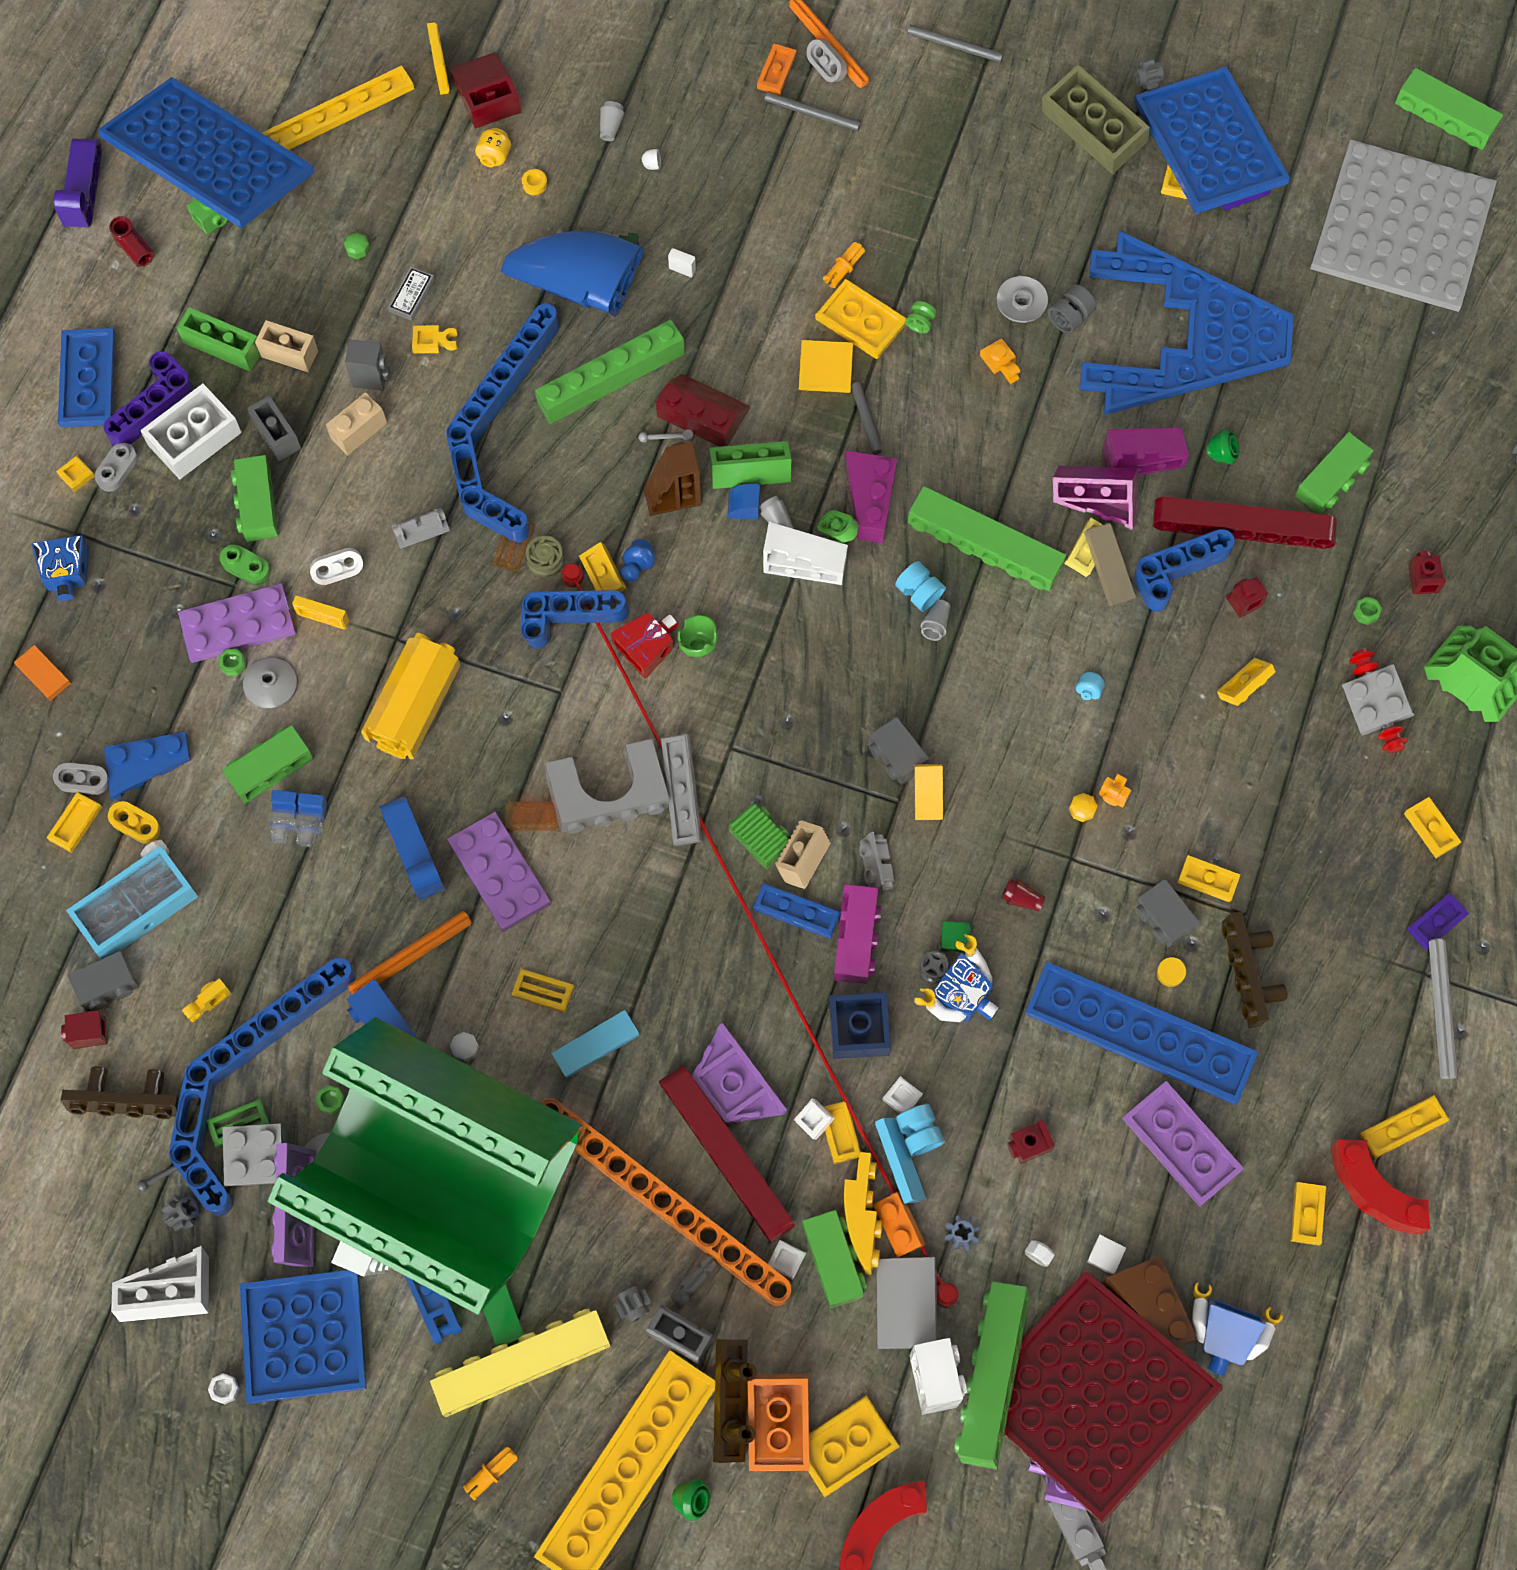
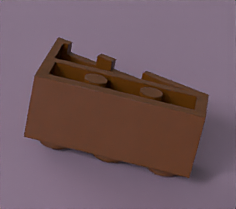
[643,442,701,516]
[1102,1256,1197,1348]

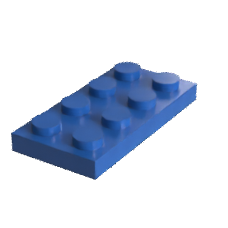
[58,328,116,427]

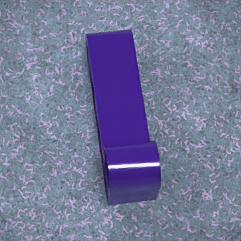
[54,138,102,227]
[104,351,194,446]

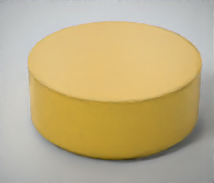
[522,169,548,195]
[1157,957,1186,987]

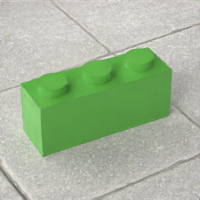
[176,307,260,372]
[1295,432,1374,514]
[709,441,791,489]
[231,455,278,542]
[222,725,314,804]
[802,1210,867,1309]

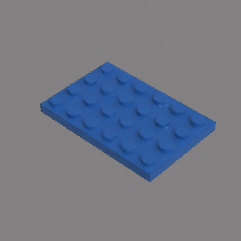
[1134,66,1290,214]

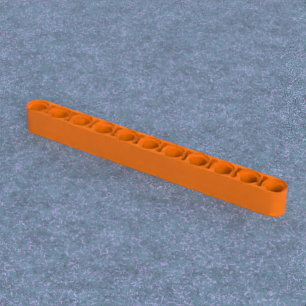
[540,1098,791,1306]

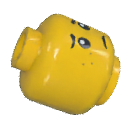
[475,128,511,167]

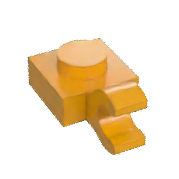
[980,338,1020,384]
[1099,774,1131,808]

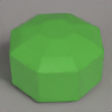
[344,232,370,259]
[1353,597,1382,625]
[219,649,246,676]
[316,1085,346,1115]

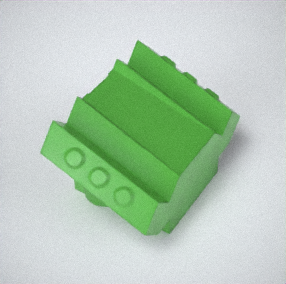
[1424,626,1517,722]

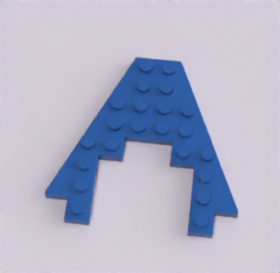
[1079,232,1293,414]

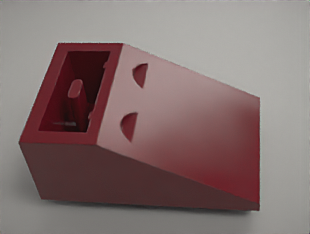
[449,52,521,129]

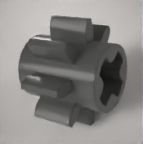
[1133,57,1164,91]
[161,1193,200,1231]
[615,1286,652,1323]

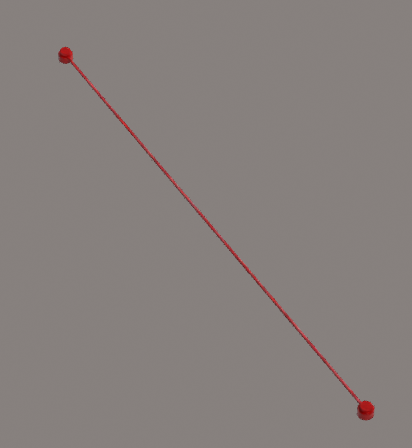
[561,564,959,1308]

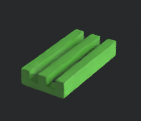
[206,1099,270,1148]

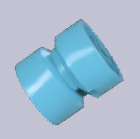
[895,561,946,612]
[895,1104,945,1156]

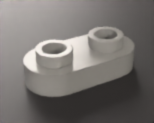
[807,39,847,82]
[95,443,138,492]
[53,763,109,795]

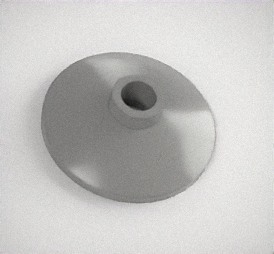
[996,276,1048,323]
[243,658,297,709]

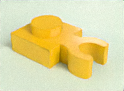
[412,325,458,353]
[182,978,232,1023]

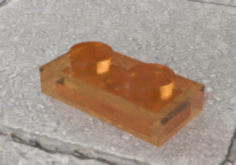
[505,801,560,831]

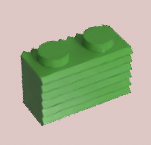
[729,803,791,870]

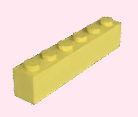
[430,1309,611,1417]

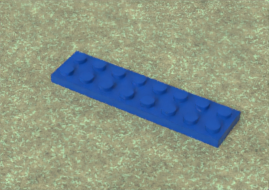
[1025,962,1258,1105]

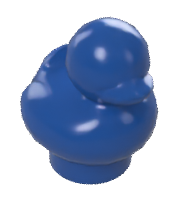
[620,539,656,582]

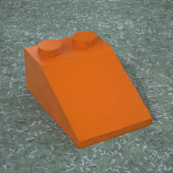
[748,1374,810,1471]

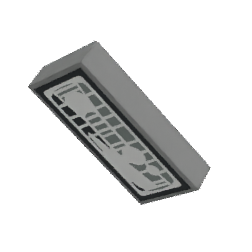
[388,267,435,321]

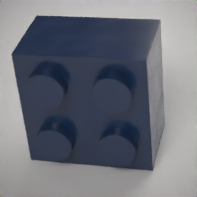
[829,992,891,1059]

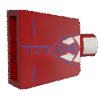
[611,613,678,679]

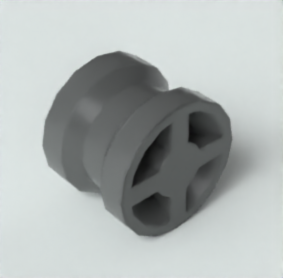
[919,951,949,984]

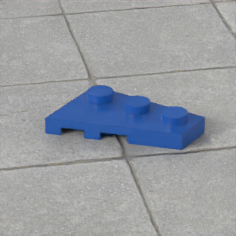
[104,732,191,801]

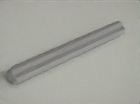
[1429,938,1457,1079]

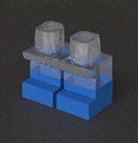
[267,790,328,847]

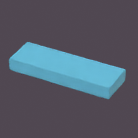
[551,1010,640,1079]
[875,1118,926,1204]

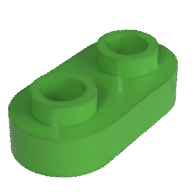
[818,510,859,543]
[220,545,270,585]

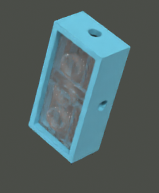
[66,845,198,959]

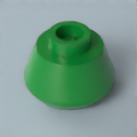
[1207,429,1239,465]
[672,1479,711,1521]

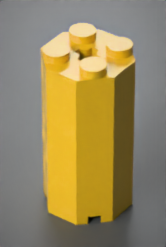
[361,633,461,759]

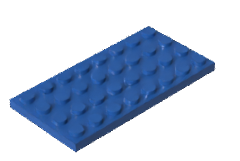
[98,77,314,228]

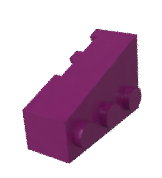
[1102,428,1189,476]
[844,450,897,543]
[1053,465,1138,530]
[834,884,881,984]

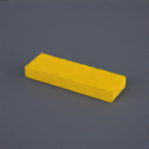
[1359,1095,1449,1160]

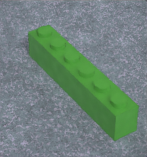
[535,320,685,424]
[908,486,1066,592]
[955,1281,1030,1469]

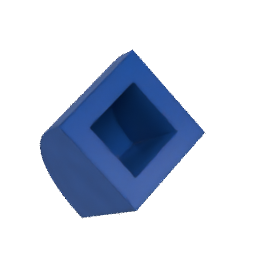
[727,484,760,520]

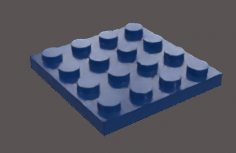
[240,1270,367,1404]

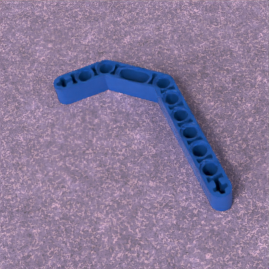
[446,304,559,543]
[169,958,355,1216]

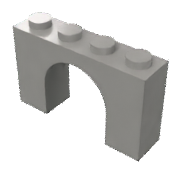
[545,739,669,834]

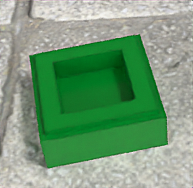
[941,921,970,952]

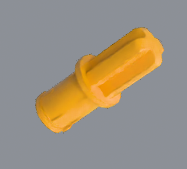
[823,242,865,288]
[462,1447,518,1501]

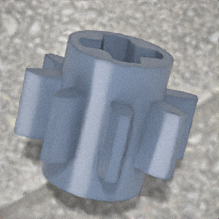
[944,1215,980,1253]

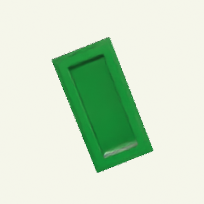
[483,1283,524,1347]

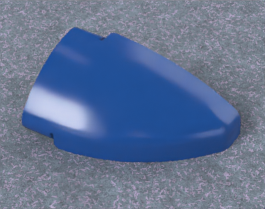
[500,231,643,317]

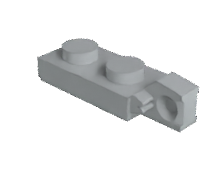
[1048,1502,1106,1570]

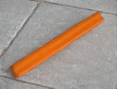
[789,0,869,88]
[348,911,471,995]

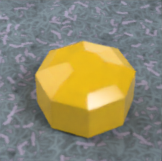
[1069,793,1097,822]

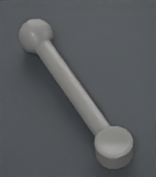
[638,430,693,442]

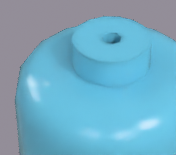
[1076,672,1105,700]

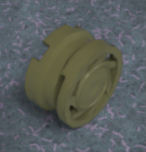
[525,535,564,578]

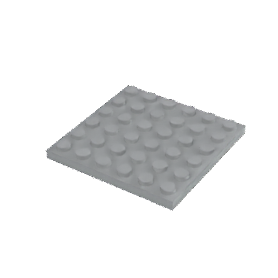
[1310,139,1497,312]

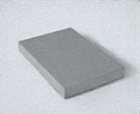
[877,1257,938,1349]

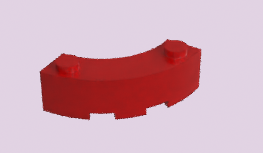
[1330,1139,1430,1235]
[838,1481,927,1570]

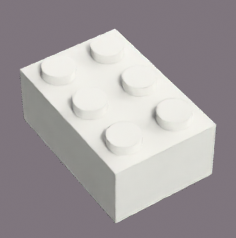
[140,384,241,480]
[909,1338,967,1415]

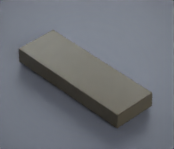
[1084,523,1136,607]

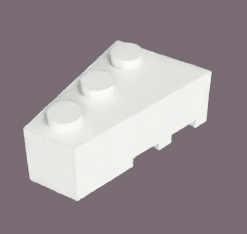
[111,1246,209,1322]

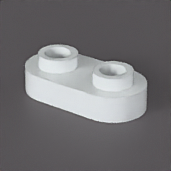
[310,548,363,585]

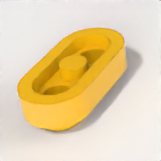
[108,801,161,844]

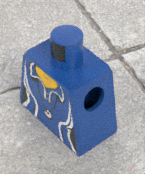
[32,535,89,601]

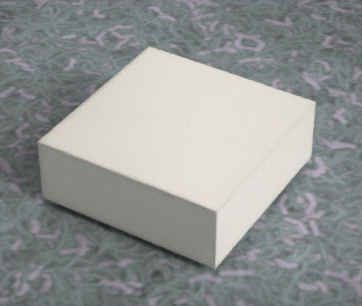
[668,248,696,278]
[883,1076,923,1114]
[794,1098,835,1140]
[1087,1235,1126,1275]
[768,1240,806,1280]

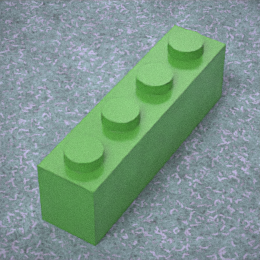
[1395,68,1503,150]

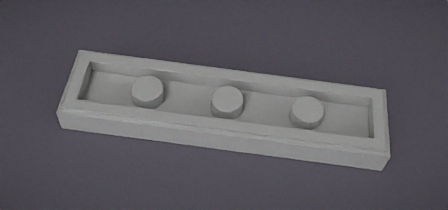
[661,734,702,847]

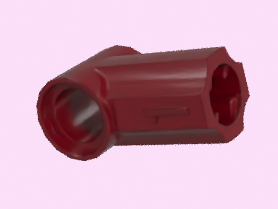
[109,216,155,267]

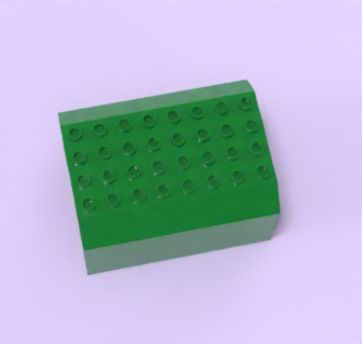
[267,1017,582,1315]

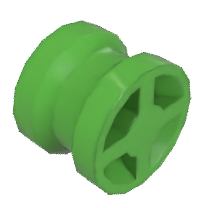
[906,301,937,333]

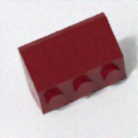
[656,374,750,447]

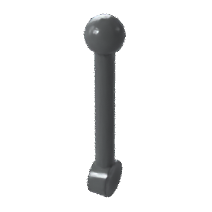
[137,1155,190,1192]

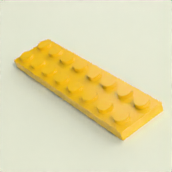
[534,1350,715,1570]

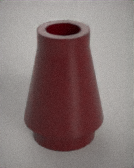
[1002,878,1045,912]

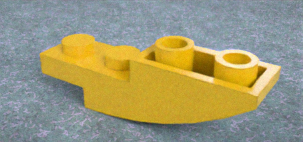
[844,1152,882,1275]

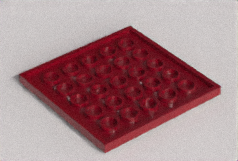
[967,1271,1223,1524]

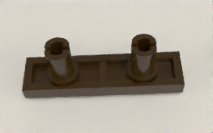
[1221,912,1288,1028]
[61,1066,179,1119]
[713,1339,757,1463]

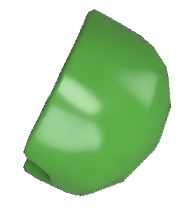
[678,615,718,658]

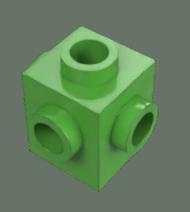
[187,199,228,235]

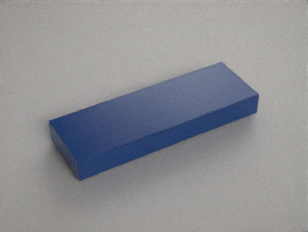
[753,883,841,939]

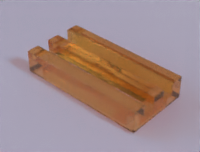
[492,522,535,573]

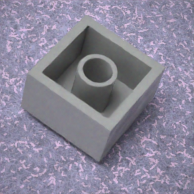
[223,1124,287,1187]

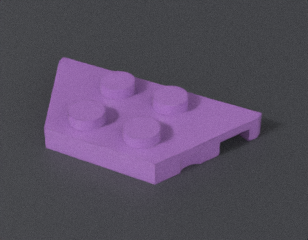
[692,1023,787,1124]

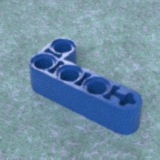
[1134,529,1235,612]
[521,590,630,649]
[379,795,445,901]

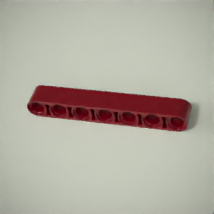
[1153,497,1337,549]
[659,1065,795,1243]

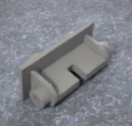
[392,508,450,549]
[859,832,895,890]

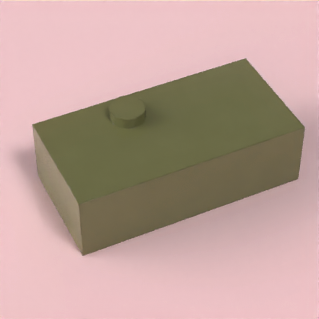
[1042,65,1150,175]

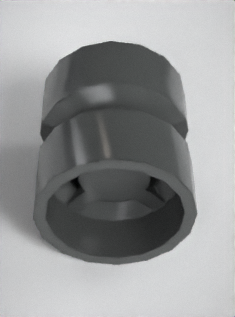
[1048,284,1097,334]

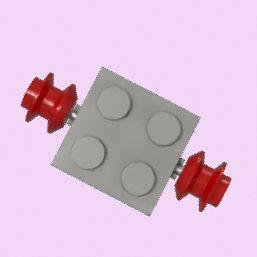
[1342,649,1414,753]

